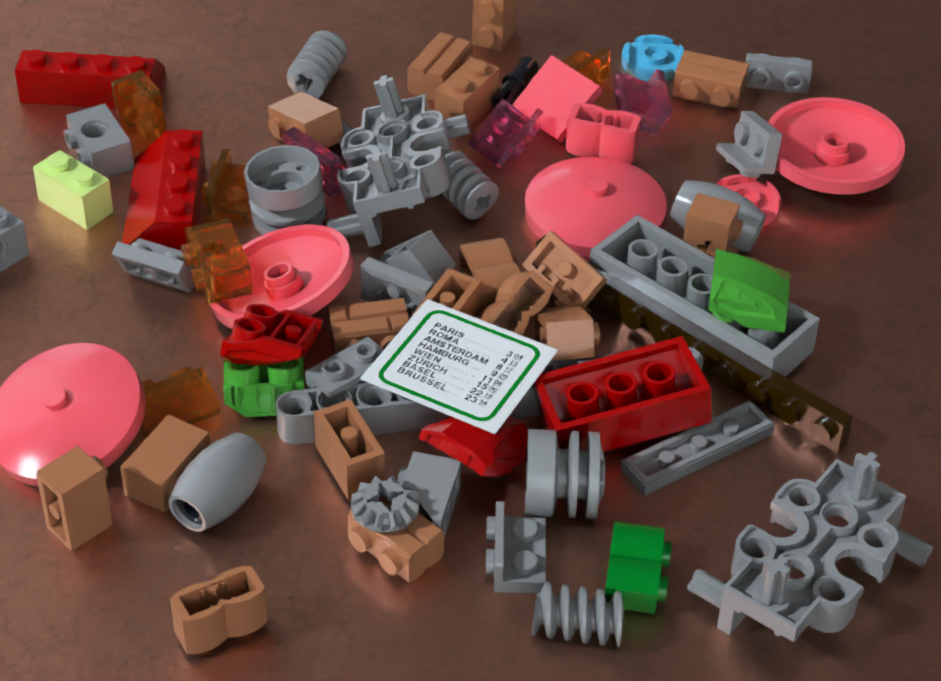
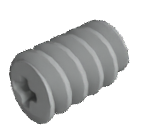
[286,31,348,98]
[442,150,499,220]
[531,582,625,648]

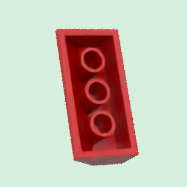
[14,49,165,111]
[122,129,205,255]
[533,336,712,452]

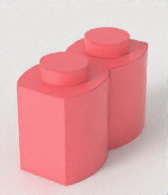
[566,103,641,164]

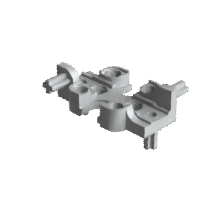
[327,75,471,247]
[687,452,933,642]

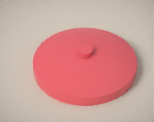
[768,97,905,195]
[524,157,667,259]
[207,224,354,329]
[0,343,146,487]

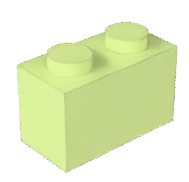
[33,150,114,230]

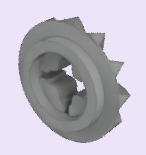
[351,475,419,533]

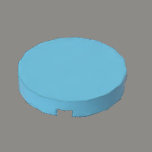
[621,34,685,82]

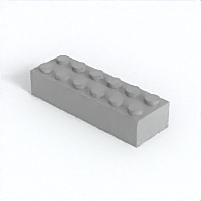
[590,215,820,377]

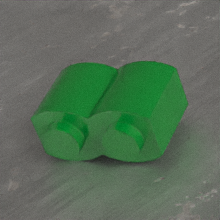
[605,521,672,614]

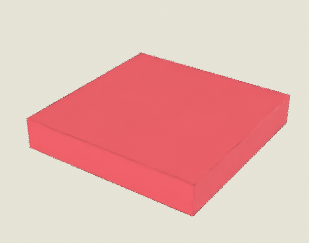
[510,55,603,144]

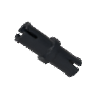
[491,56,539,113]

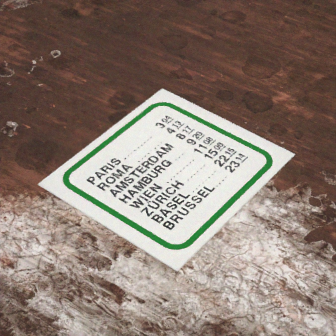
[360,299,558,434]

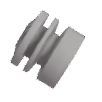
[244,145,327,235]
[525,429,605,519]

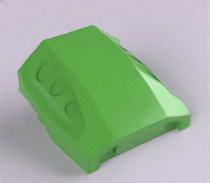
[708,248,790,332]
[223,356,304,417]

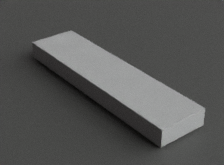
[621,401,775,496]

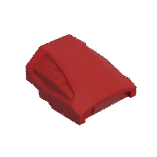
[220,304,323,365]
[418,415,528,476]

